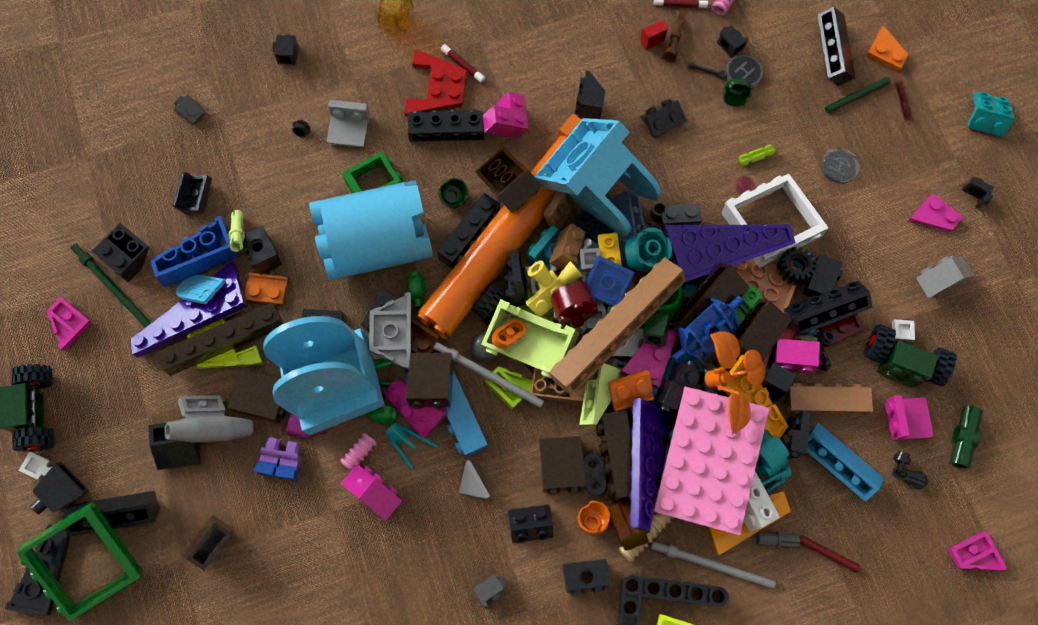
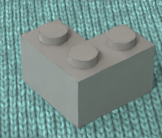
[916,255,975,298]

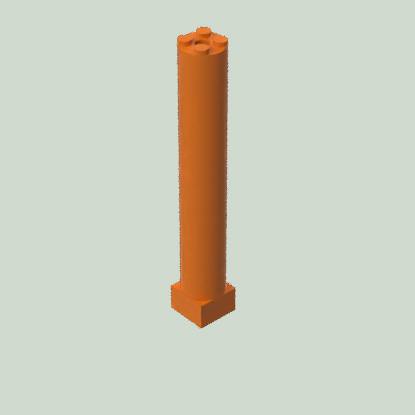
[418,113,582,340]

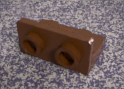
[411,317,440,353]

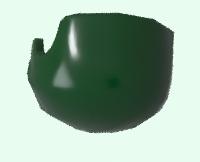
[723,78,752,107]
[438,178,469,208]

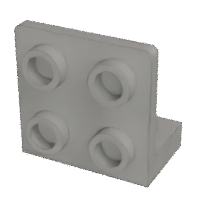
[327,100,370,148]

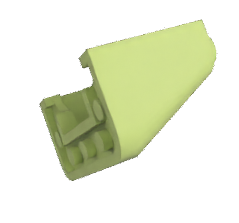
[481,299,579,379]

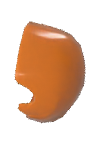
[578,501,611,535]

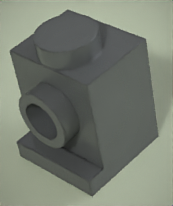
[472,574,507,608]

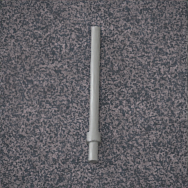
[433,342,544,408]
[650,541,776,589]

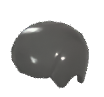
[470,332,500,363]

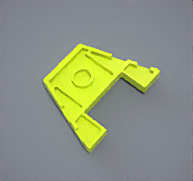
[187,308,263,369]

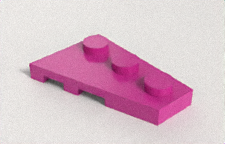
[384,380,448,439]

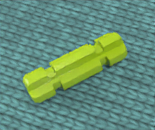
[738,145,775,166]

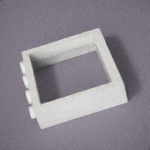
[721,174,828,268]

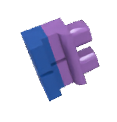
[254,437,302,482]

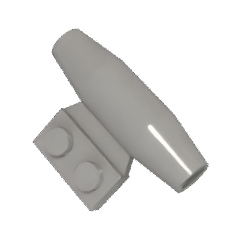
[165,396,253,443]

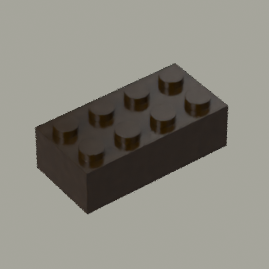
[475,146,542,213]
[595,410,632,503]

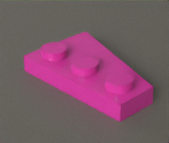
[620,329,678,388]

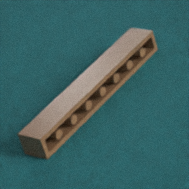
[549,257,686,396]

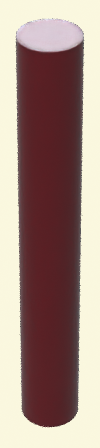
[799,535,860,573]

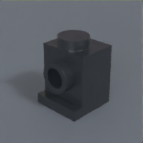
[717,26,749,58]

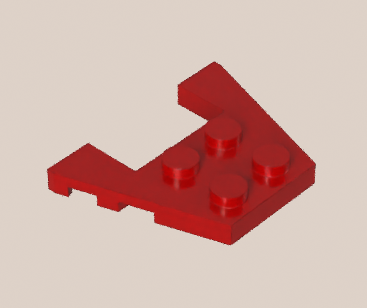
[405,49,467,117]

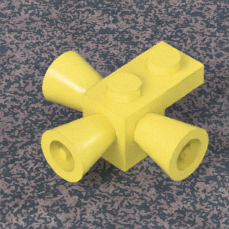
[526,261,583,317]

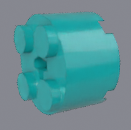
[625,228,672,272]
[755,429,790,478]

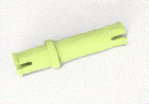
[229,210,245,252]

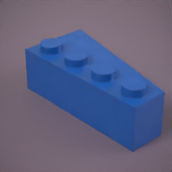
[150,215,239,288]

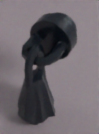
[817,331,835,371]
[892,451,928,489]

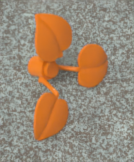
[705,332,765,434]

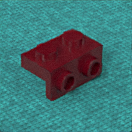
[819,314,865,345]

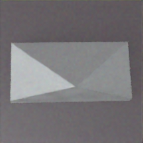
[459,460,490,501]

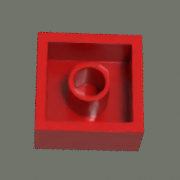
[640,20,668,50]

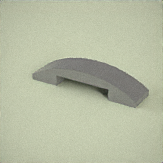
[579,248,606,329]

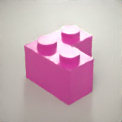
[483,92,528,139]
[771,339,820,373]
[341,464,402,521]

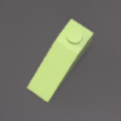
[579,363,621,426]

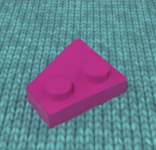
[908,193,963,233]
[46,297,92,351]
[947,531,1008,570]

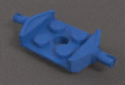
[672,296,744,363]

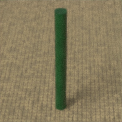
[825,76,891,113]

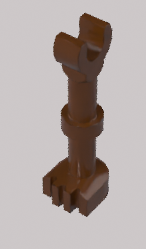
[661,10,687,63]

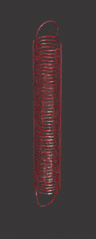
[895,76,913,125]

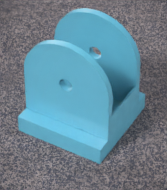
[534,118,662,236]
[263,316,385,435]

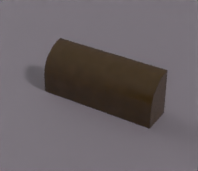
[670,263,750,334]
[712,299,792,372]

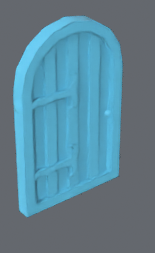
[176,275,226,304]

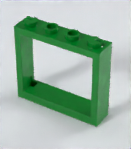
[17,502,142,621]

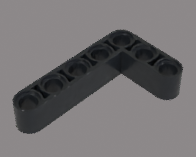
[617,575,729,625]

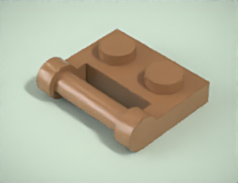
[544,190,572,233]

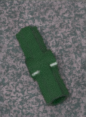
[950,405,983,469]

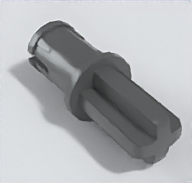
[756,531,800,549]

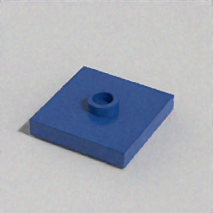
[585,255,635,307]

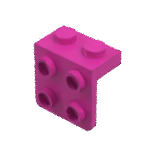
[885,395,933,441]

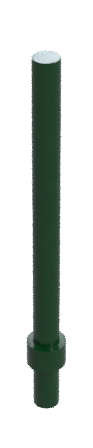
[71,244,151,328]

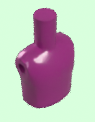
[286,414,327,439]

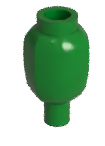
[406,271,425,308]
[363,404,398,424]

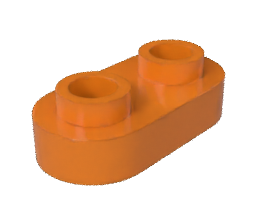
[491,319,527,349]

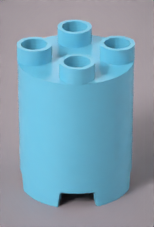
[309,180,433,280]

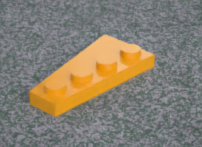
[724,355,788,439]
[708,491,791,556]

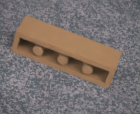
[785,383,873,415]

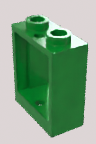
[342,151,403,193]

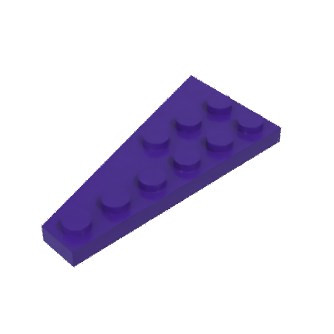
[664,224,796,282]
[130,261,247,358]
[630,398,672,531]

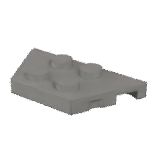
[369,292,411,370]

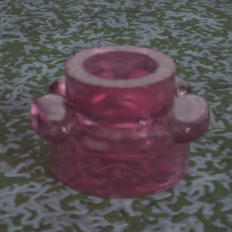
[735,176,754,194]

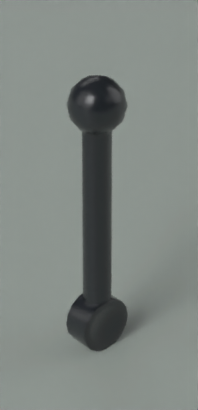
[688,62,725,79]

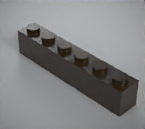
[156,302,284,376]

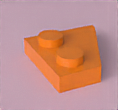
[866,26,909,72]

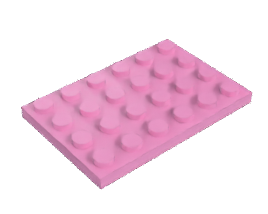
[654,387,769,535]

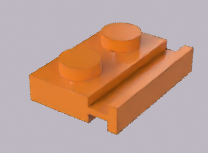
[244,272,289,306]
[608,370,654,412]

